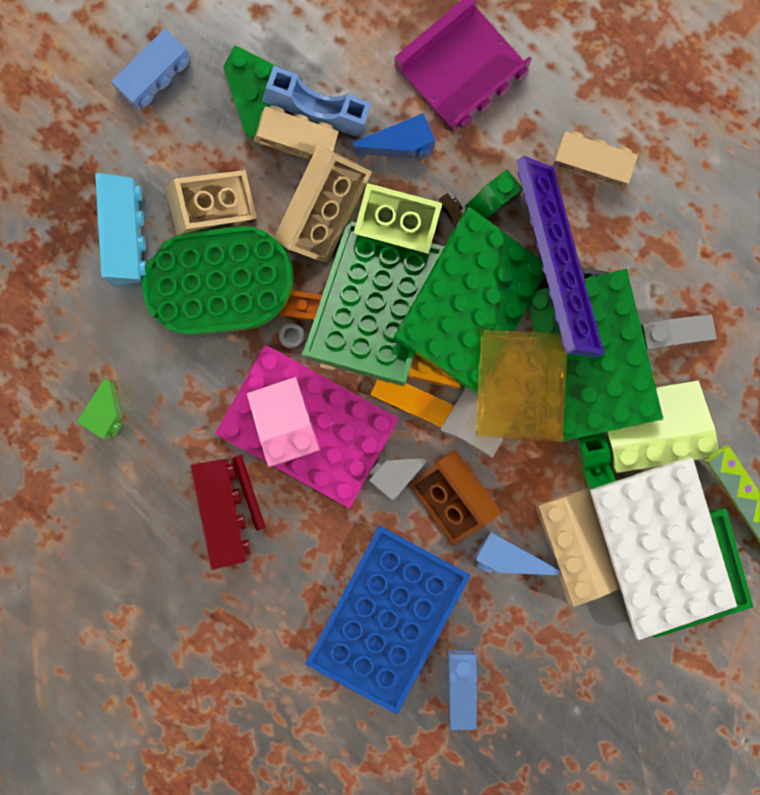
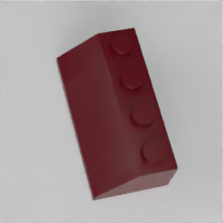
[190,459,252,570]

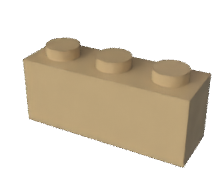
[254,106,339,160]
[552,131,638,190]

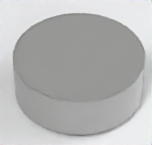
[279,323,305,349]

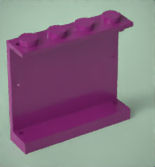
[395,0,532,132]

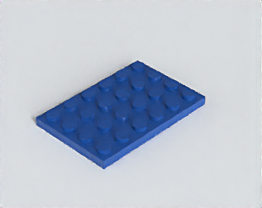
[305,525,471,714]

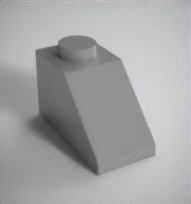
[369,458,427,501]

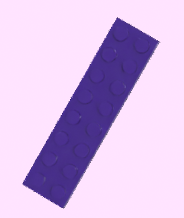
[516,156,604,358]

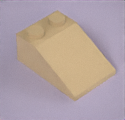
[165,170,257,235]

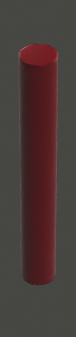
[232,455,266,531]

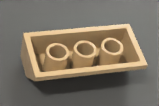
[274,145,372,264]

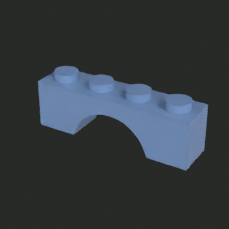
[262,66,371,138]

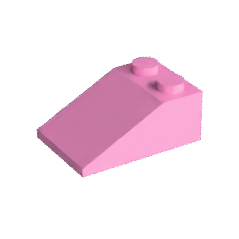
[247,377,321,467]

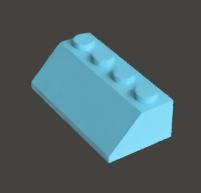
[95,173,147,286]

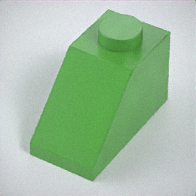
[77,378,123,439]

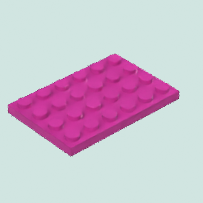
[215,345,399,508]

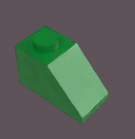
[464,169,523,220]

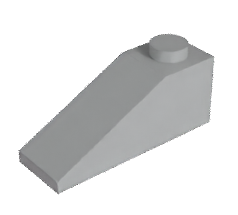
[641,314,717,352]

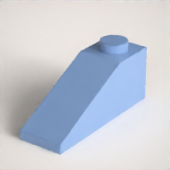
[474,531,560,575]
[448,650,477,730]

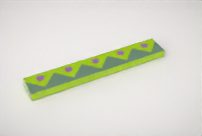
[705,445,760,543]

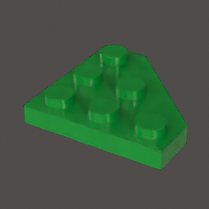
[223,45,302,147]

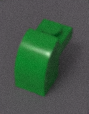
[578,434,616,496]

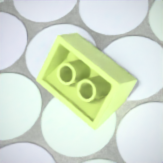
[354,183,442,254]

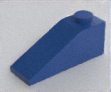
[353,113,435,158]

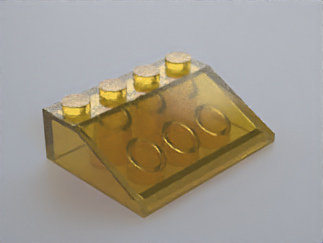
[476,330,567,442]

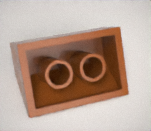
[408,450,501,546]

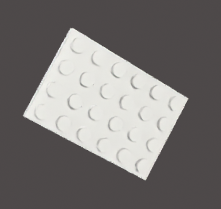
[590,457,737,640]

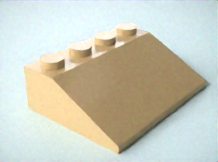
[535,487,620,607]

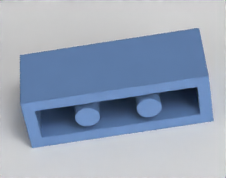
[111,28,191,110]

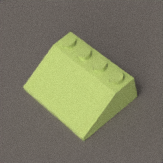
[604,381,719,473]

